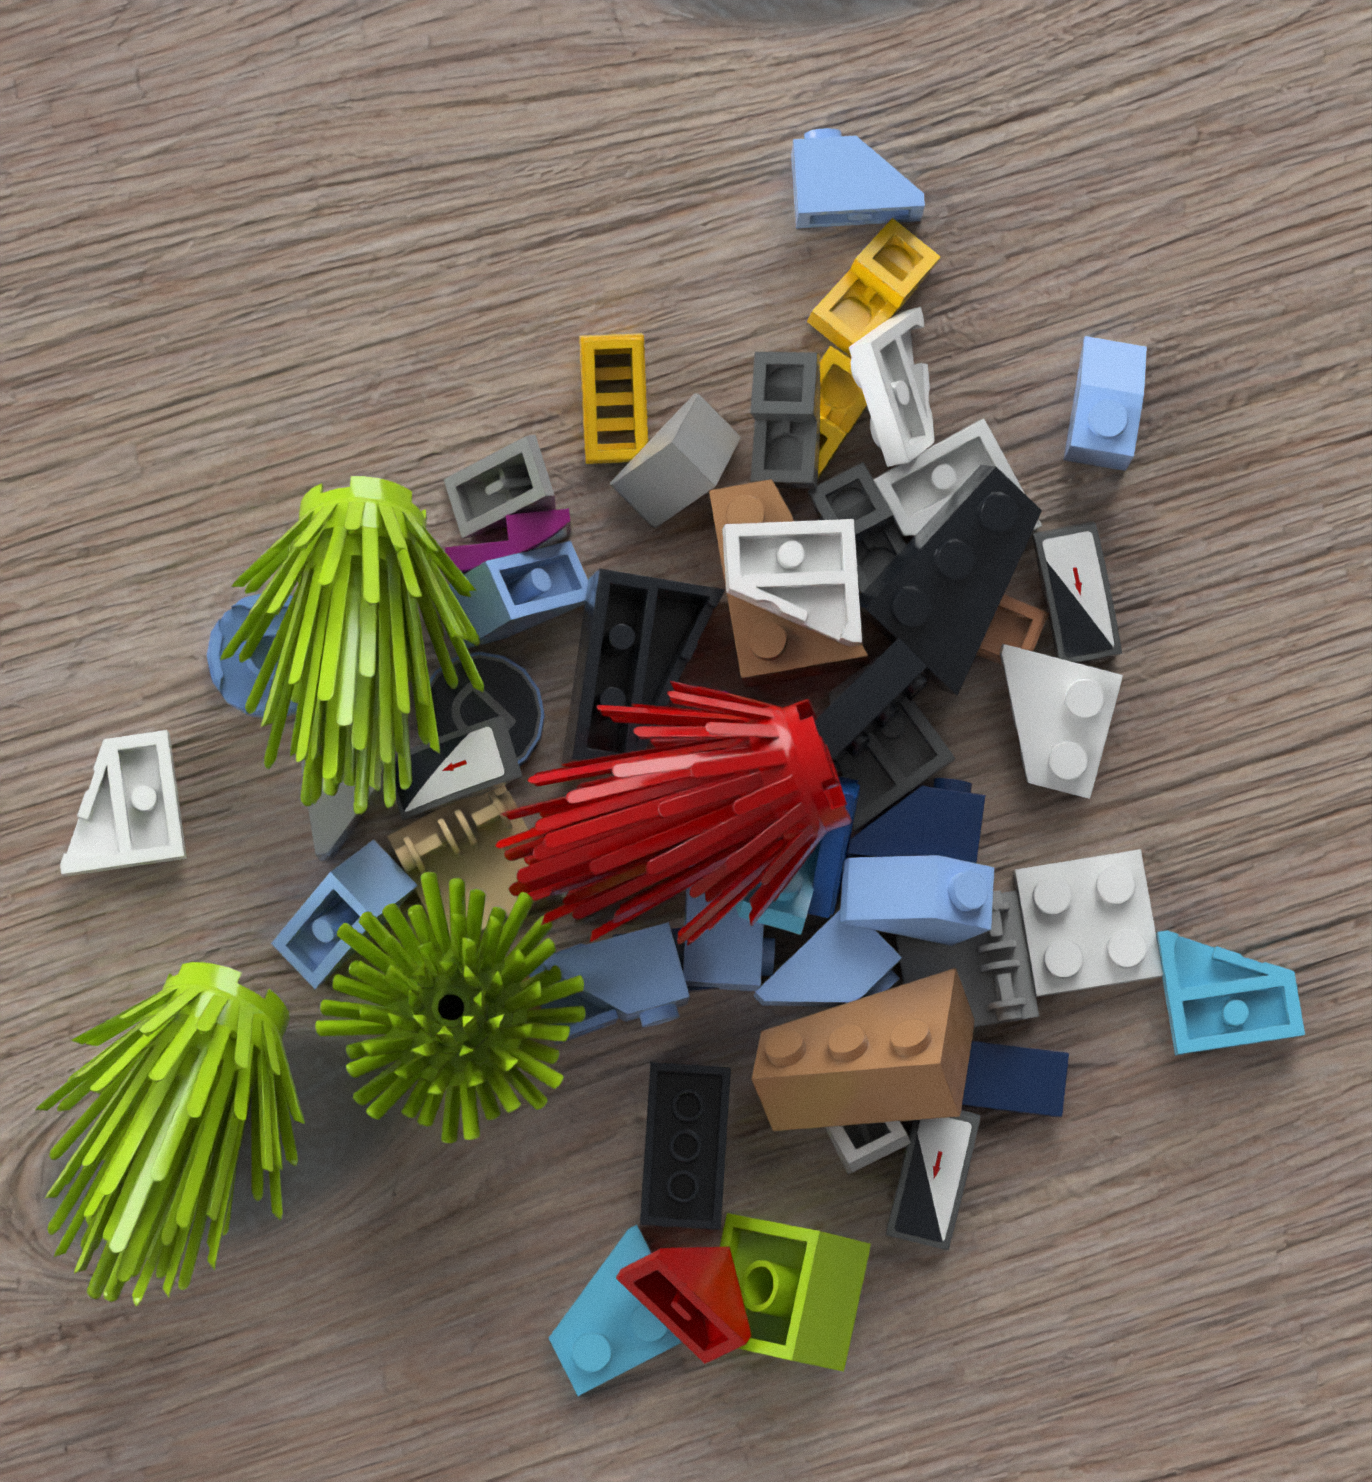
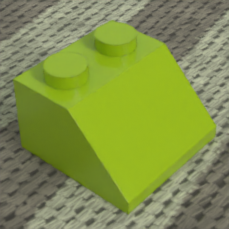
[720,1213,871,1372]

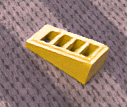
[579,333,648,464]

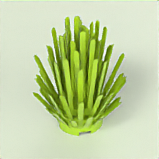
[220,476,484,814]
[315,872,586,1143]
[35,962,305,1307]

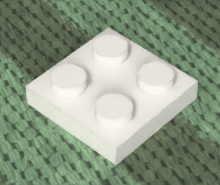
[1013,849,1163,997]

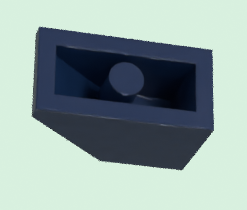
[846,778,986,863]

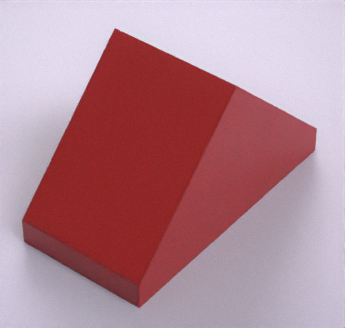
[616,1247,751,1364]

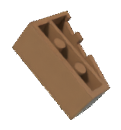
[709,479,869,688]
[752,968,975,1131]

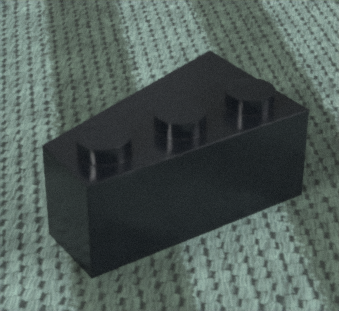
[859,465,1042,696]
[561,568,726,774]

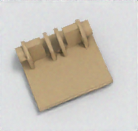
[387,785,543,933]

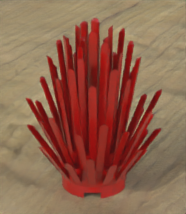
[495,681,852,946]

